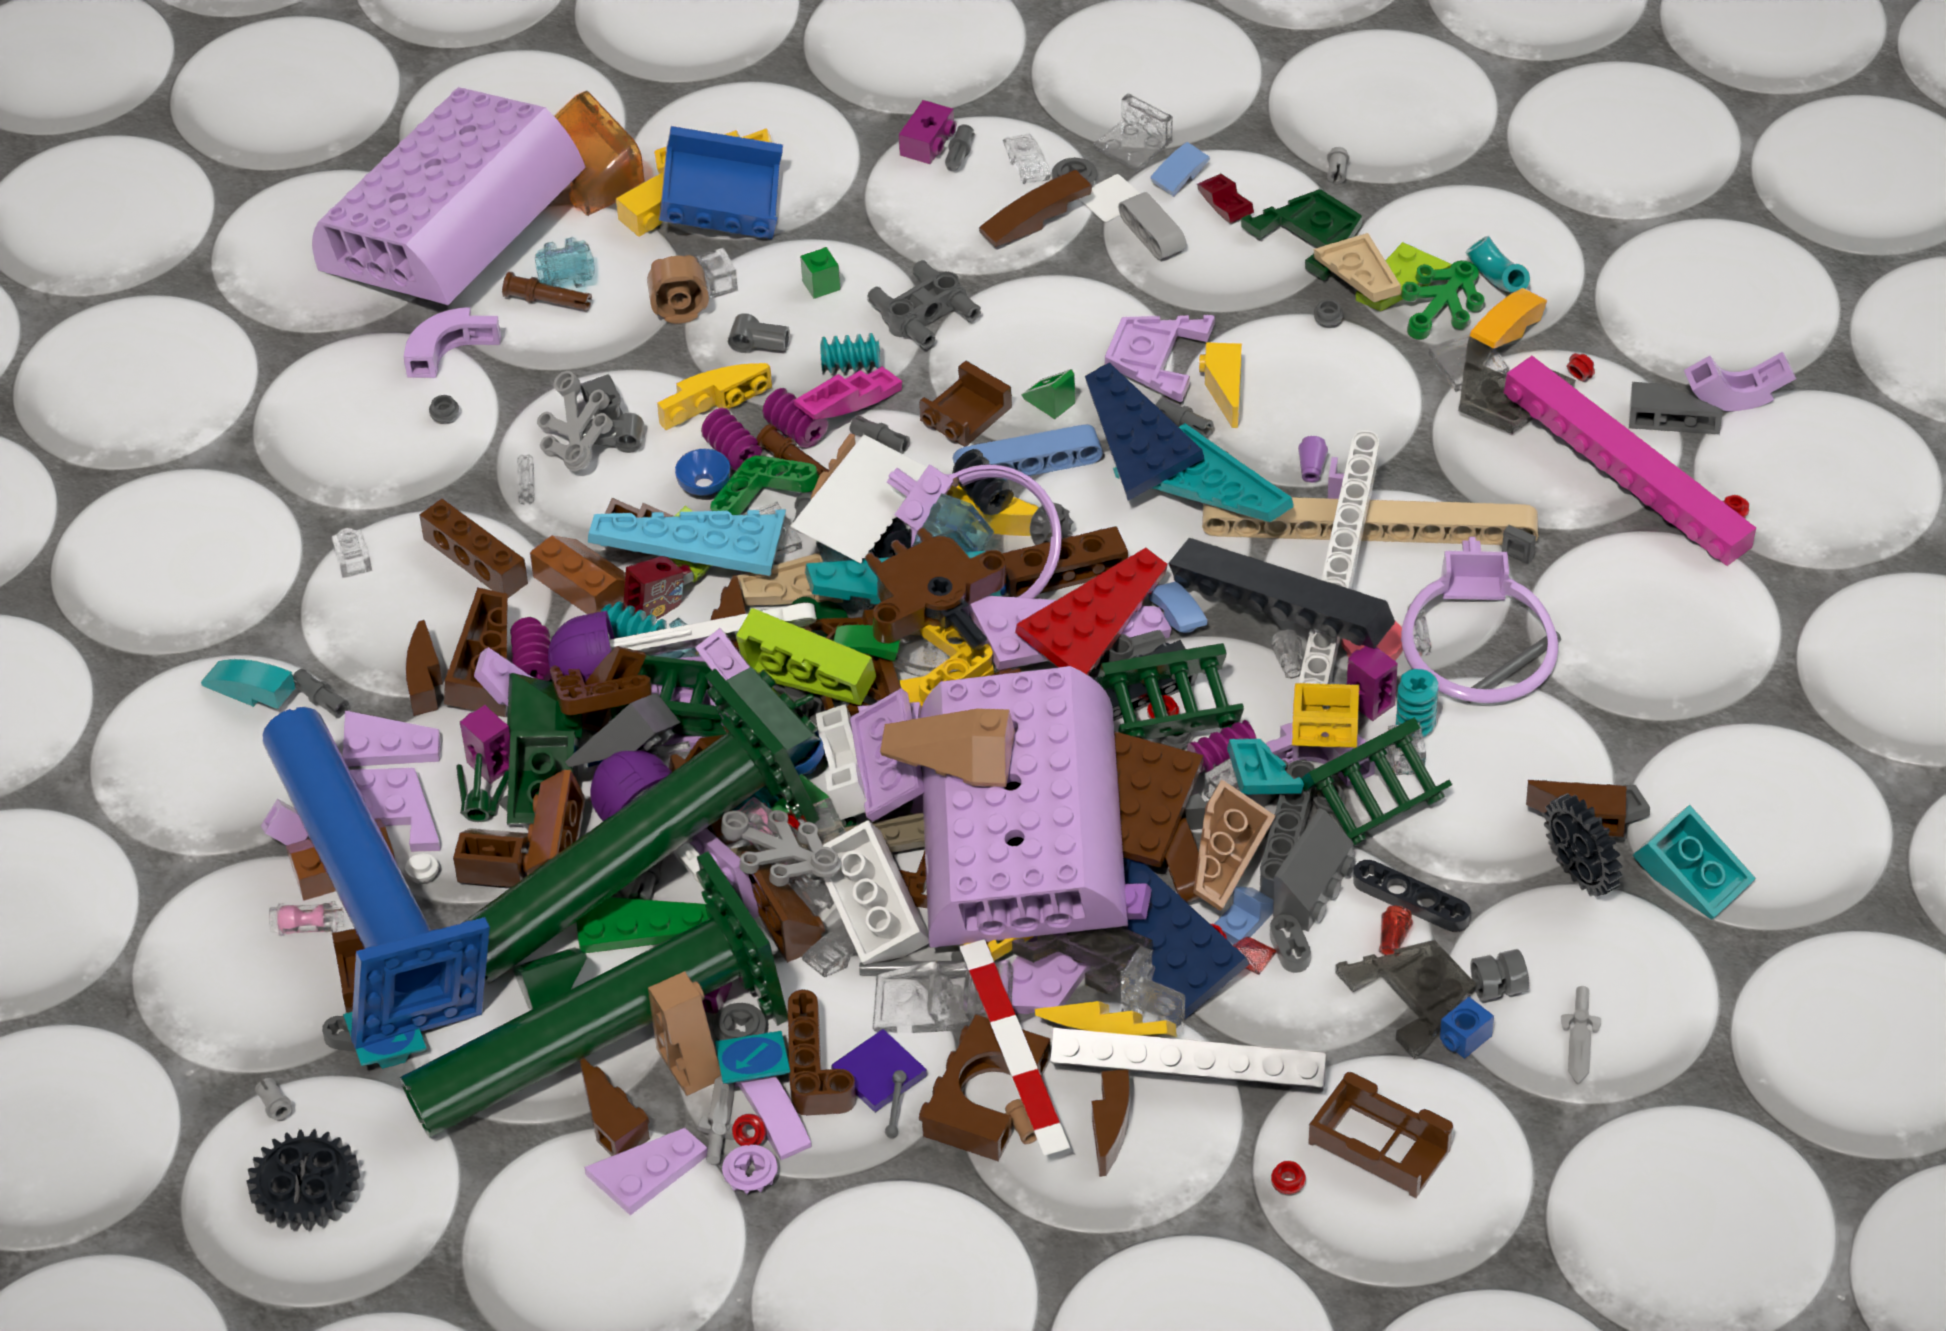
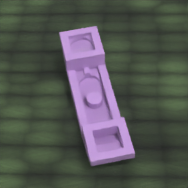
[734,1076,812,1160]

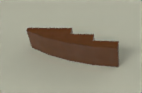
[979,170,1092,247]

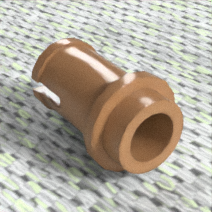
[1005,1099,1037,1144]

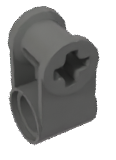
[580,374,623,420]

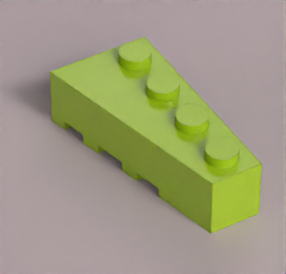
[736,608,876,705]

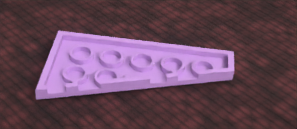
[969,596,1172,670]

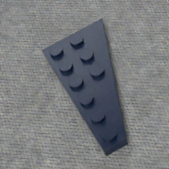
[1085,362,1204,501]
[1123,858,1249,1027]

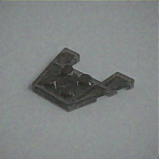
[1458,336,1576,434]
[1012,927,1153,994]
[1335,940,1476,1059]

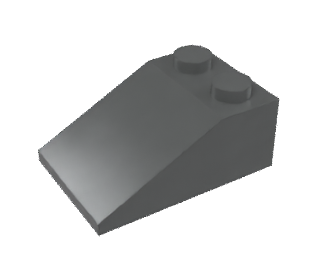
[565,693,680,767]

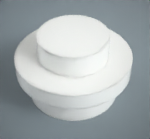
[405,853,438,884]

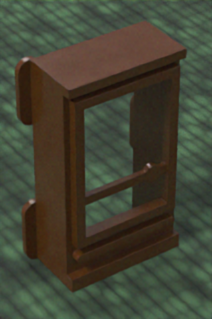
[1308,1072,1453,1198]

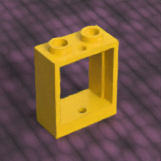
[1292,683,1359,748]

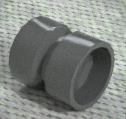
[1470,949,1529,1001]

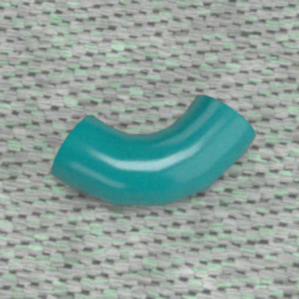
[1465,236,1530,293]

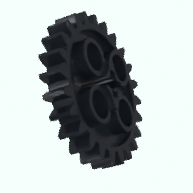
[1544,793,1623,897]
[246,1129,361,1230]

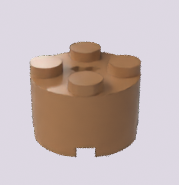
[647,255,709,324]

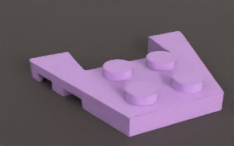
[1105,315,1215,402]
[350,768,440,852]

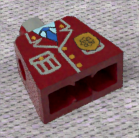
[623,556,693,619]

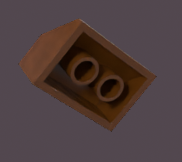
[741,851,825,963]

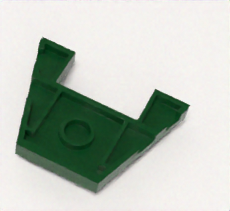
[1241,189,1363,281]

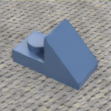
[1214,887,1273,948]

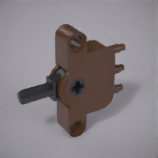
[865,528,1006,651]

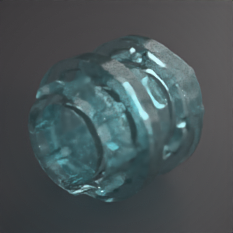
[535,237,595,288]

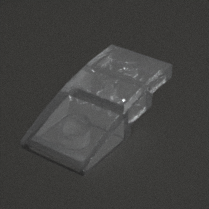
[872,960,1014,1033]

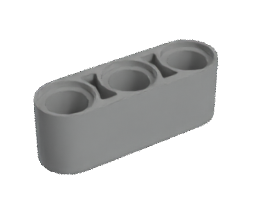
[1118,192,1186,260]

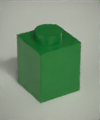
[800,247,840,299]

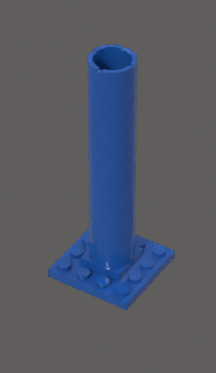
[262,707,490,1049]

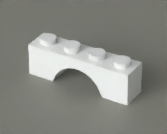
[816,704,867,820]

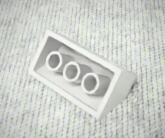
[823,820,929,965]

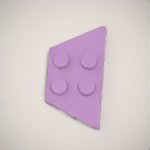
[984,933,1090,1014]

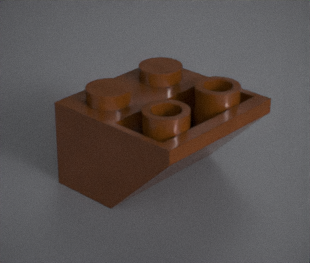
[453,828,530,887]

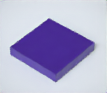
[831,1029,927,1113]

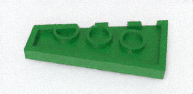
[576,897,708,953]

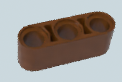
[1164,818,1201,903]

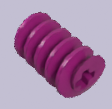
[762,388,828,448]
[701,407,762,471]
[510,617,551,681]
[1187,719,1257,778]

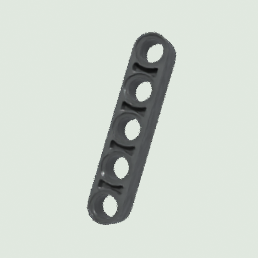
[1259,760,1315,899]

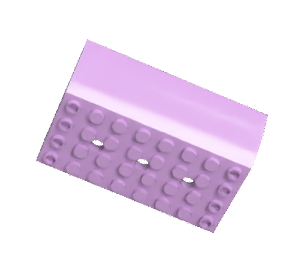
[312,87,586,305]
[920,666,1128,948]

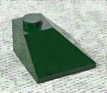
[507,673,582,739]
[512,947,587,1010]

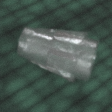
[1271,630,1303,679]

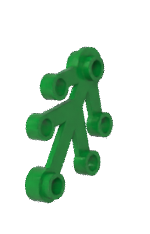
[1401,260,1485,340]

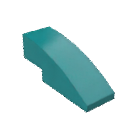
[201,659,295,709]

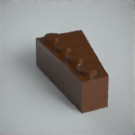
[444,587,508,718]

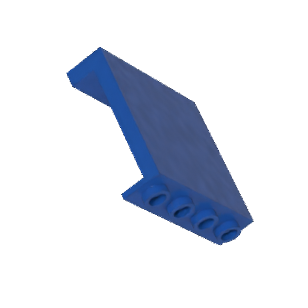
[659,126,783,239]

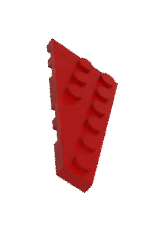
[1015,547,1168,675]

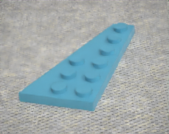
[588,509,786,576]

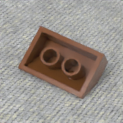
[530,535,625,614]
[523,770,586,875]
[286,819,395,901]

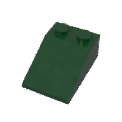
[507,731,579,825]

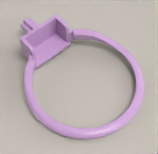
[887,464,1062,599]
[1401,537,1558,703]

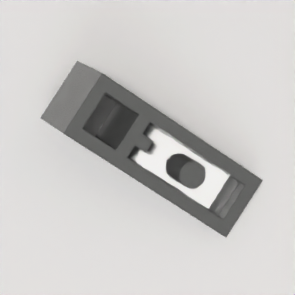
[1629,382,1723,435]

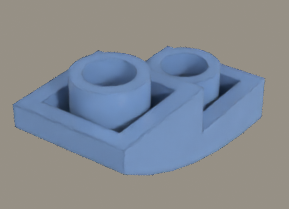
[1150,142,1210,197]
[1149,582,1207,633]

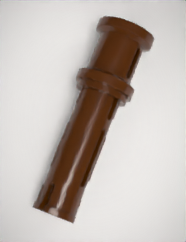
[502,272,592,312]
[756,424,829,476]

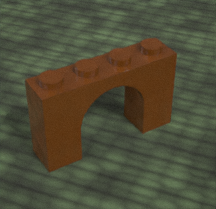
[919,1014,1051,1162]

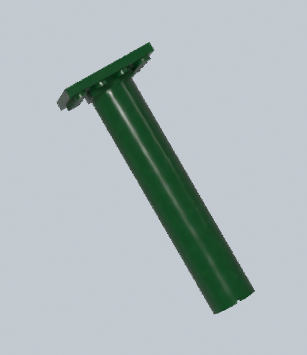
[463,668,820,985]
[399,851,788,1138]

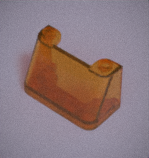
[554,91,645,216]

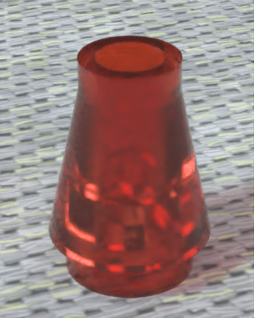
[1378,905,1413,957]

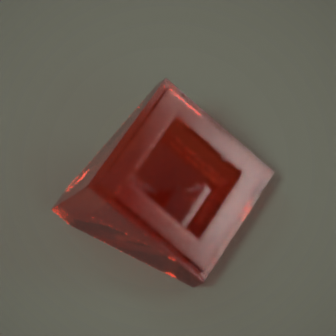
[1233,936,1276,975]

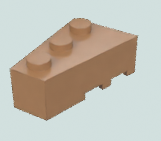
[648,971,721,1096]

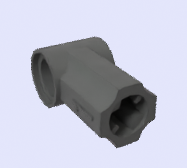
[727,313,790,353]
[582,413,644,453]
[1104,630,1166,663]

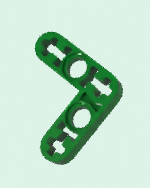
[710,456,820,515]

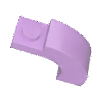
[403,307,501,378]
[1684,352,1796,411]
[1265,723,1375,786]

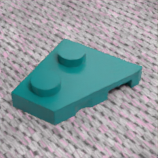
[1227,739,1304,794]

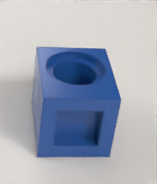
[1440,997,1494,1059]

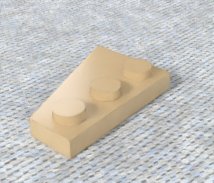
[736,552,843,606]

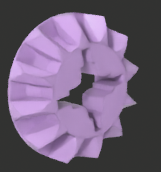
[722,1145,778,1195]

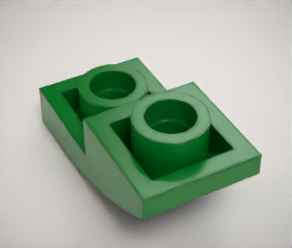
[834,625,900,661]

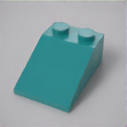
[1632,805,1756,920]

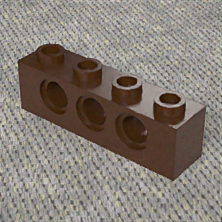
[419,499,528,598]
[1003,526,1128,598]

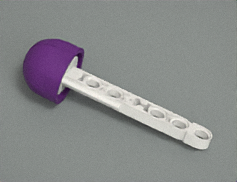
[548,603,817,684]
[590,750,779,954]

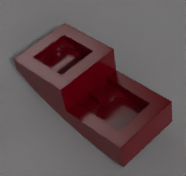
[1197,173,1254,223]

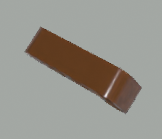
[788,989,856,1116]

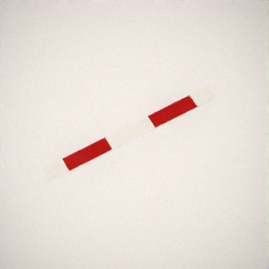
[960,939,1070,1156]

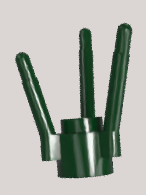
[456,753,509,822]

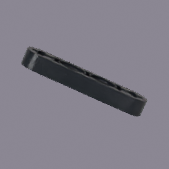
[1353,860,1471,932]

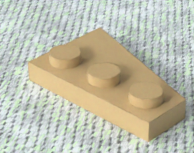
[1314,233,1401,302]

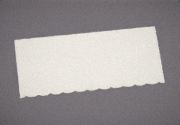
[790,434,927,563]

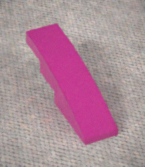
[794,366,902,420]

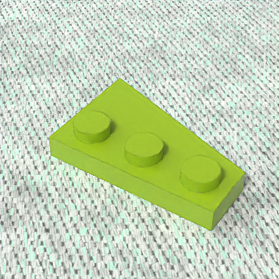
[1356,242,1452,312]

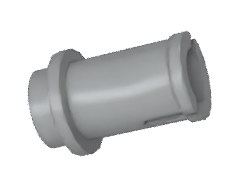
[1327,147,1350,184]
[255,1078,291,1120]

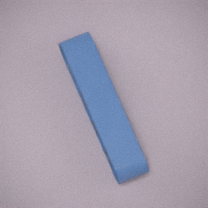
[952,424,1103,480]

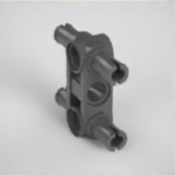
[867,260,981,349]

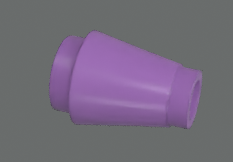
[1298,436,1328,483]

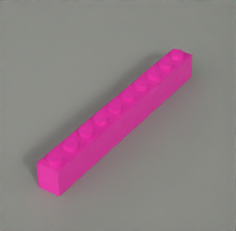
[1504,355,1757,566]

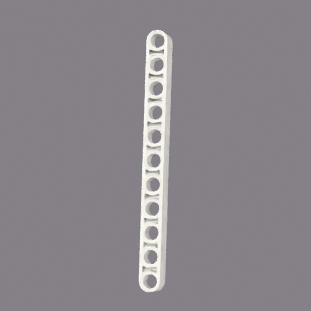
[1299,430,1379,709]

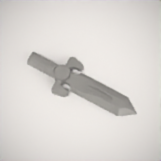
[1561,986,1601,1084]
[697,1075,735,1164]

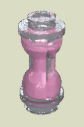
[269,901,344,936]

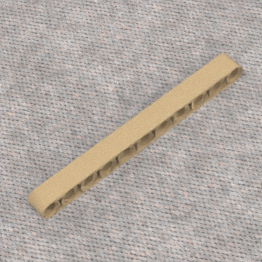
[1202,497,1538,545]

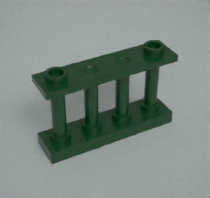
[1097,643,1244,740]
[611,655,751,737]
[1301,717,1453,846]

